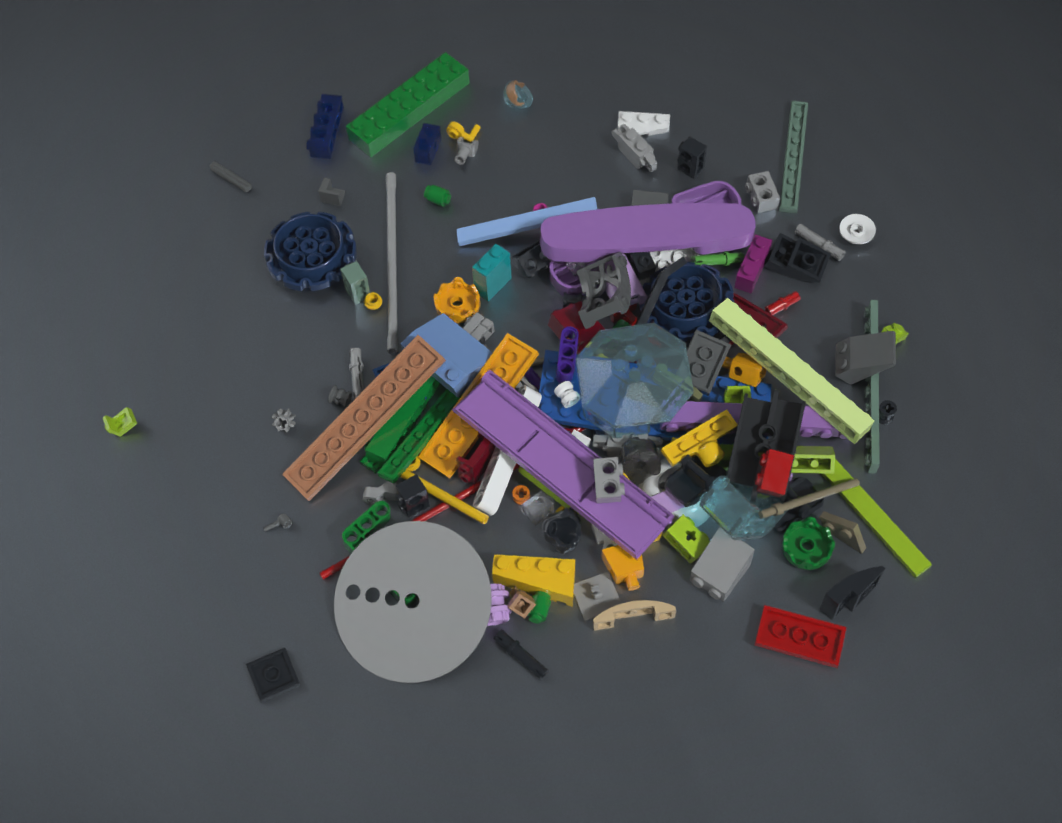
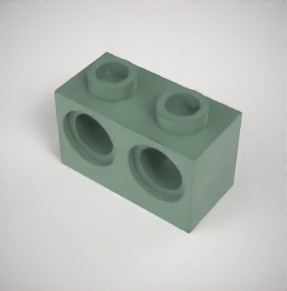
[340,261,370,305]

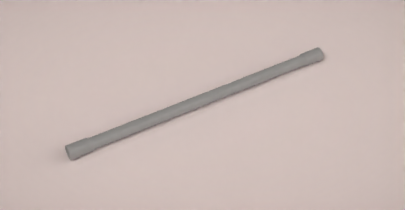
[386,172,399,354]

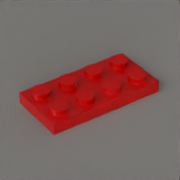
[754,605,847,668]

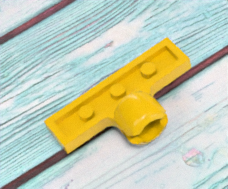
[661,409,738,467]

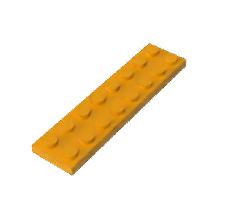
[418,333,539,479]

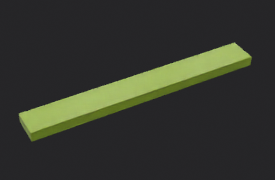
[821,459,932,578]

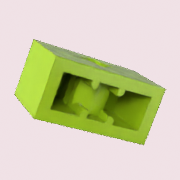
[662,514,710,564]

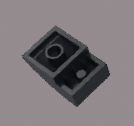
[764,233,831,283]
[820,566,886,620]

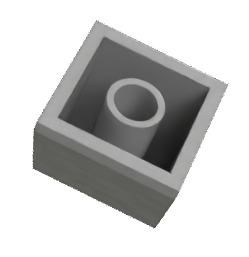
[690,527,755,602]

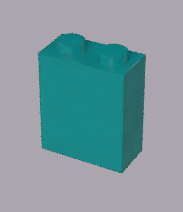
[472,244,512,302]

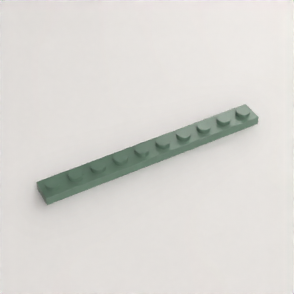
[864,300,880,474]

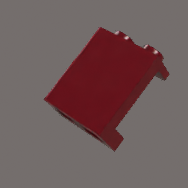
[456,432,496,485]

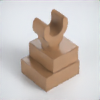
[507,586,536,618]

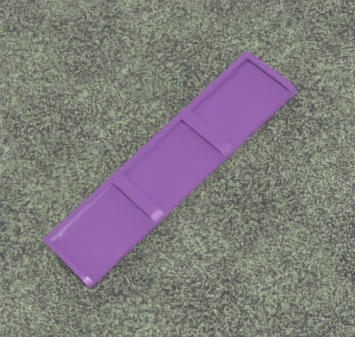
[452,370,675,560]

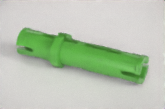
[691,252,745,266]

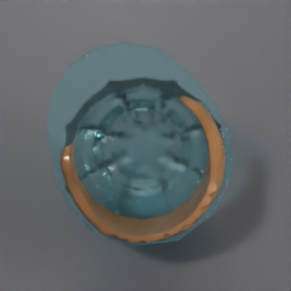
[503,80,533,109]

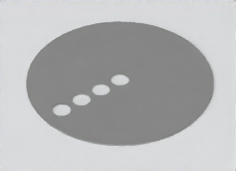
[334,521,492,683]

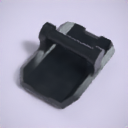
[664,455,727,507]
[759,477,824,532]

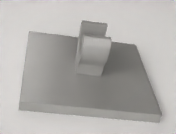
[574,572,622,621]

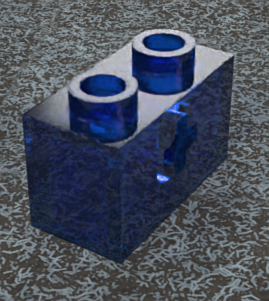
[413,123,442,165]

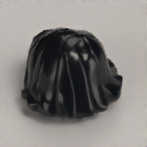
[541,507,582,554]

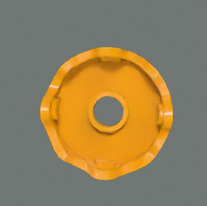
[434,277,480,324]

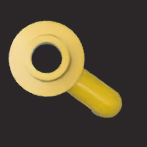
[446,122,481,142]

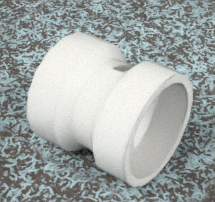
[554,381,581,408]

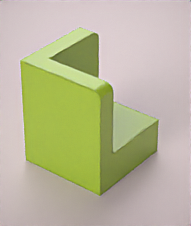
[723,386,752,404]

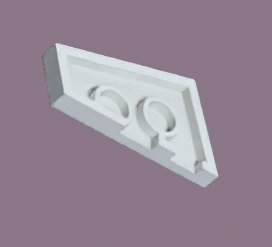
[618,111,670,136]

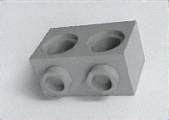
[745,171,780,213]
[593,457,625,503]

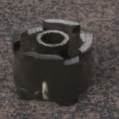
[619,437,661,484]

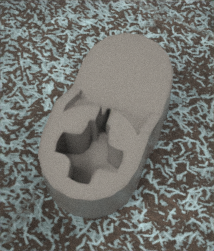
[362,482,398,505]

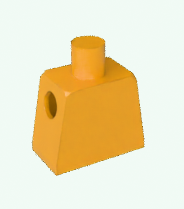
[722,353,767,387]
[602,545,644,591]

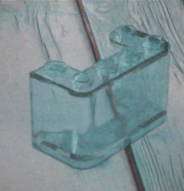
[699,476,788,540]

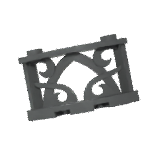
[577,252,631,329]

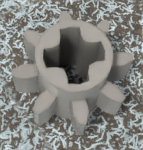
[272,408,296,432]

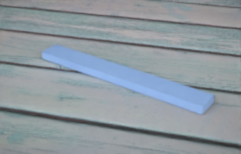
[457,197,598,246]

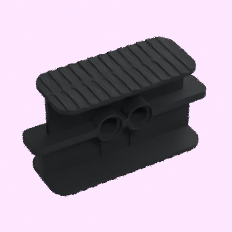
[726,389,806,502]

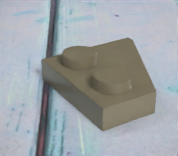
[819,511,866,554]

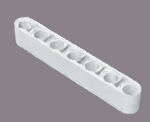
[473,385,542,516]

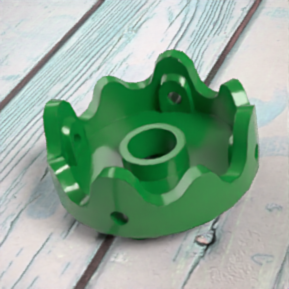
[782,517,835,570]

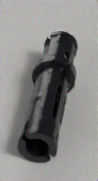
[493,629,549,680]

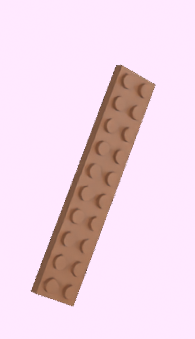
[282,335,446,501]

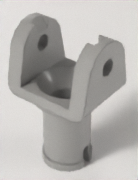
[455,137,478,165]

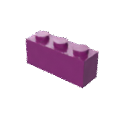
[734,234,772,294]

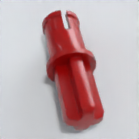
[764,291,801,315]

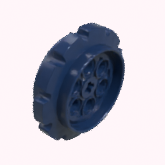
[264,212,357,291]
[639,262,734,343]

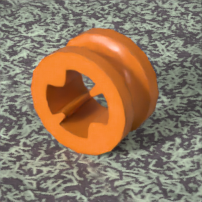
[512,485,530,505]

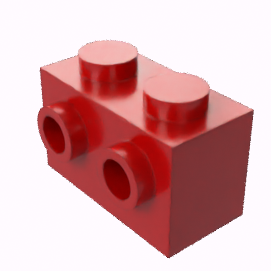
[755,449,794,497]

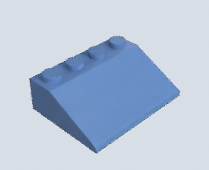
[400,313,492,398]

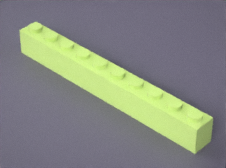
[709,298,874,444]

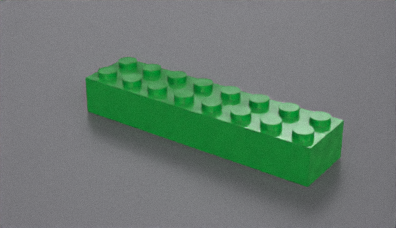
[346,52,470,158]

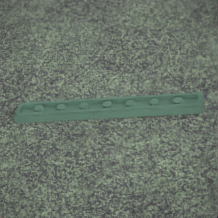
[779,101,808,214]

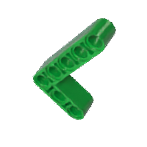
[342,501,416,606]

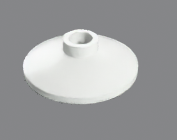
[839,214,876,244]

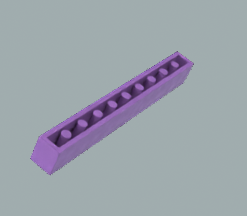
[659,400,848,439]

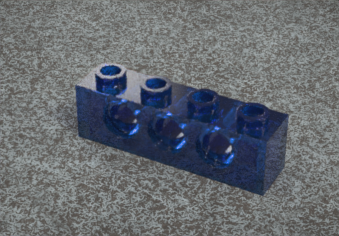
[306,94,344,159]

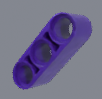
[556,326,579,383]

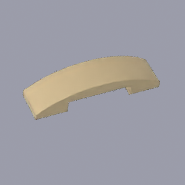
[593,600,676,631]

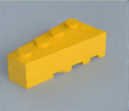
[492,554,576,607]

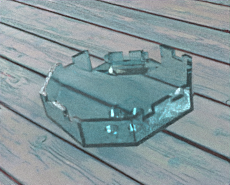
[576,323,694,438]

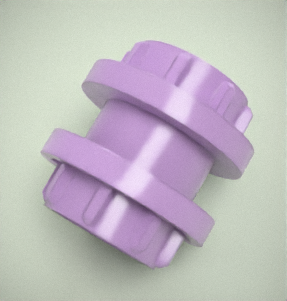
[487,583,512,626]

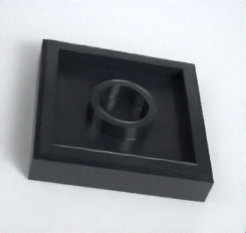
[246,647,301,703]

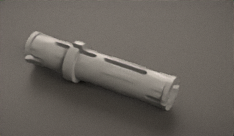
[794,224,846,261]
[349,348,364,400]

